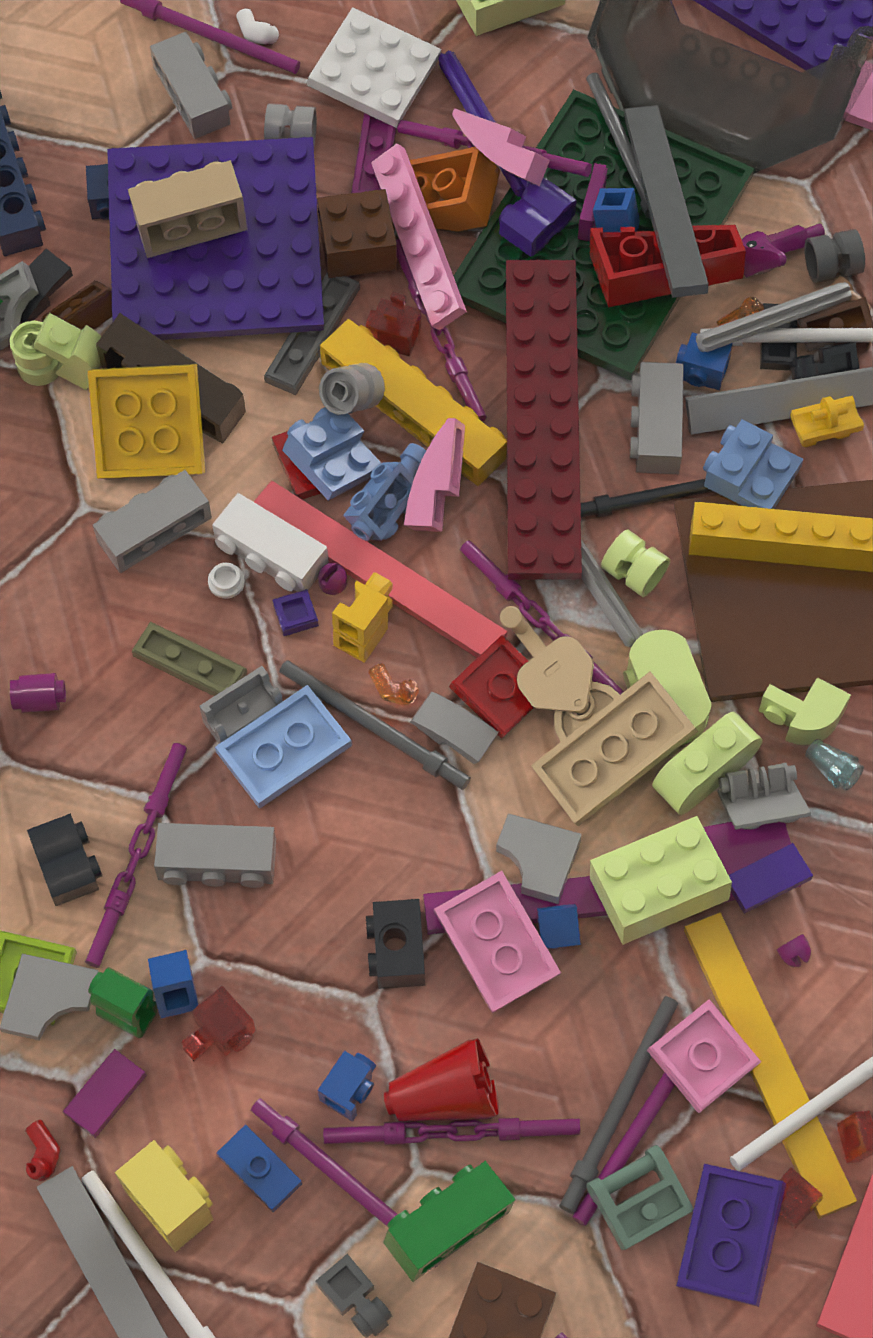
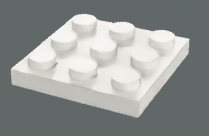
[307,7,441,128]

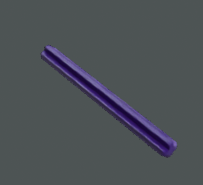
[438,50,531,197]

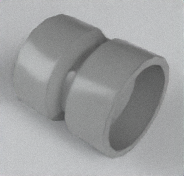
[264,104,317,146]
[319,363,385,415]

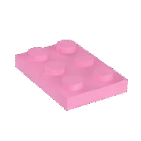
[434,871,561,1013]

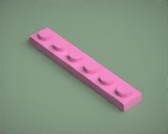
[371,144,467,330]

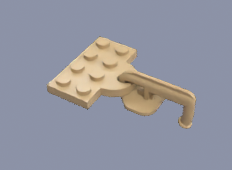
[500,606,698,826]

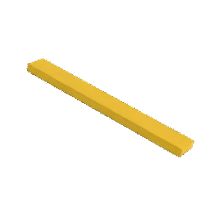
[684,912,857,1219]

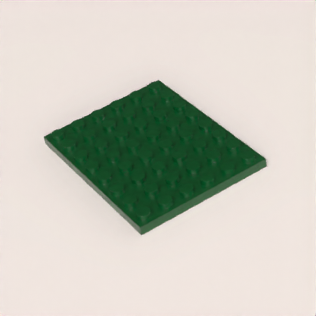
[453,89,754,381]

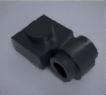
[790,342,860,380]

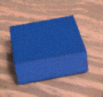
[537,904,581,949]

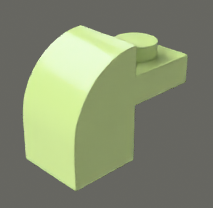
[33,313,102,390]
[759,678,851,745]

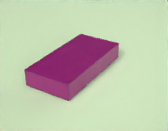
[578,163,608,241]
[63,1049,147,1138]

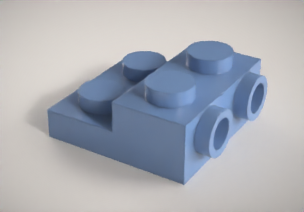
[282,407,381,501]
[703,419,803,509]

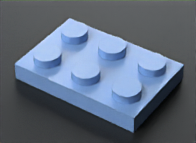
[215,685,352,809]

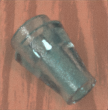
[805,739,864,791]

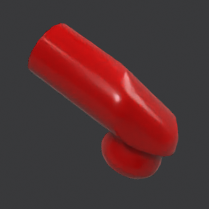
[25,1120,61,1181]

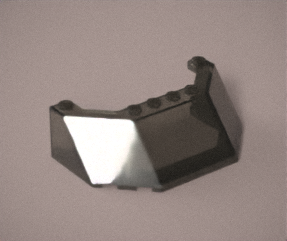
[587,0,873,174]

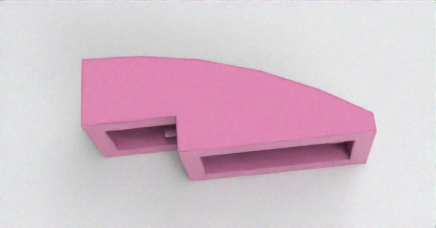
[452,108,550,186]
[404,418,465,532]

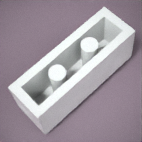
[212,493,329,592]

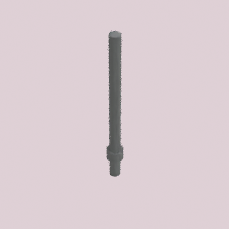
[586,73,652,222]
[279,660,471,790]
[559,996,678,1214]

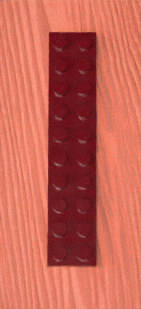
[506,260,582,580]

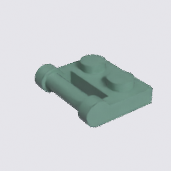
[586,1145,694,1250]

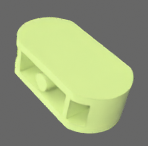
[623,630,712,745]
[652,712,762,815]

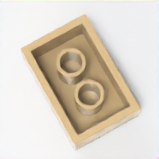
[128,160,248,258]

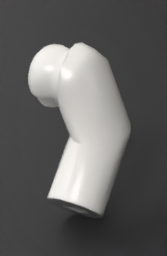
[236,9,279,45]

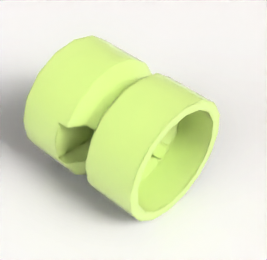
[10,320,60,386]
[601,529,671,597]

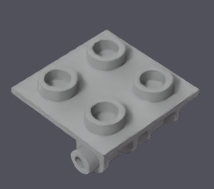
[718,762,811,829]

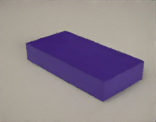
[729,843,813,914]

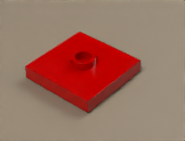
[449,635,535,739]

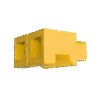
[332,572,393,663]

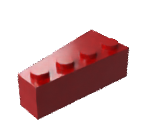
[590,225,746,307]

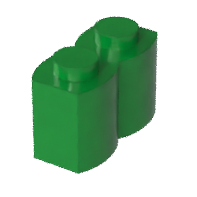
[88,967,158,1038]

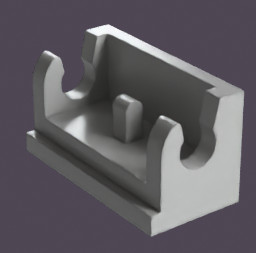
[199,666,283,744]

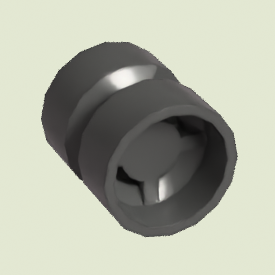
[804,229,865,283]

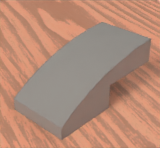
[410,692,498,764]

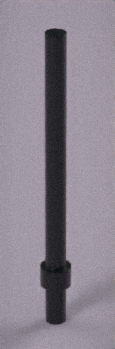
[581,478,713,518]

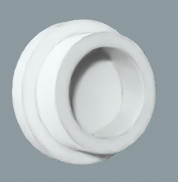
[208,563,245,599]

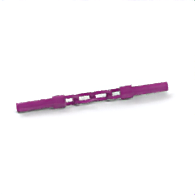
[397,120,592,177]
[396,239,487,422]
[460,540,624,695]
[85,743,187,968]
[323,1118,580,1145]

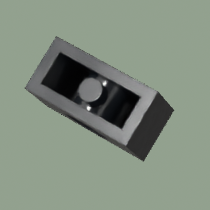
[366,899,425,989]

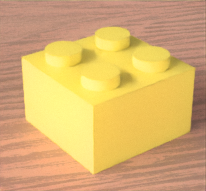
[115,1140,213,1252]

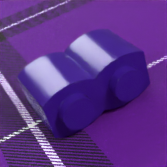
[499,178,577,257]

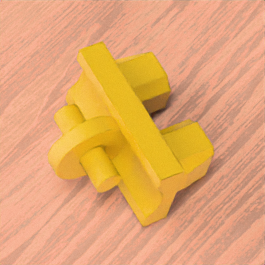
[790,395,864,447]

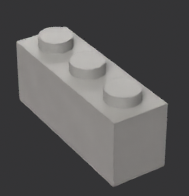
[150,32,233,139]
[630,362,683,474]
[93,470,212,573]
[154,823,276,888]

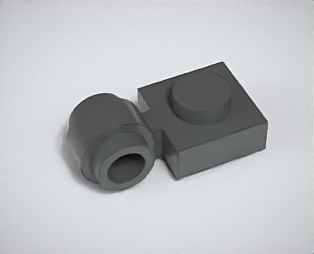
[315,1254,392,1338]

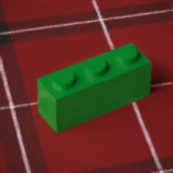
[383,1161,516,1282]

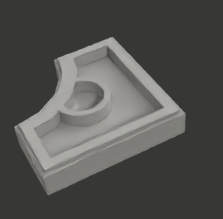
[0,261,39,350]
[496,813,582,904]
[0,954,99,1041]

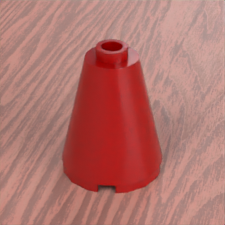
[384,1038,499,1121]

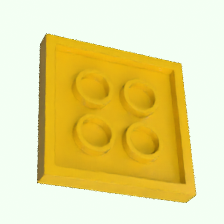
[88,364,205,479]

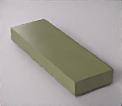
[132,621,247,696]

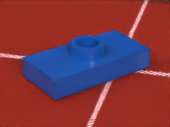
[216,1124,302,1212]

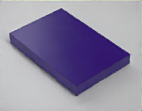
[676,1164,786,1307]

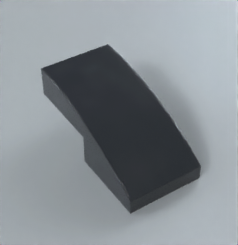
[20,249,73,324]

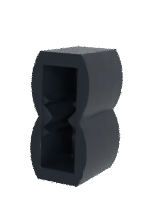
[27,813,103,906]

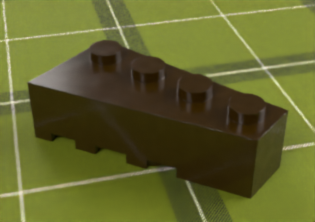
[96,313,246,443]

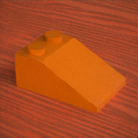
[391,147,501,231]

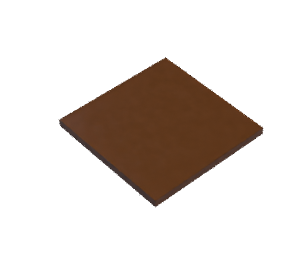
[674,480,873,702]

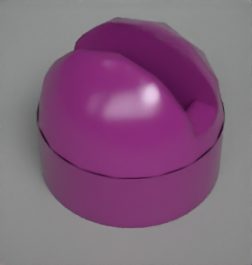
[318,563,347,595]
[776,934,811,967]

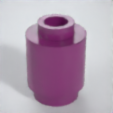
[10,673,66,713]

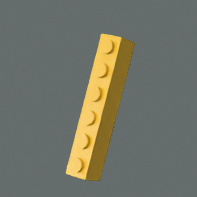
[320,318,507,486]
[689,502,873,572]

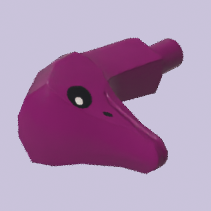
[742,223,825,278]

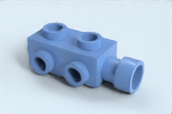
[343,443,426,541]

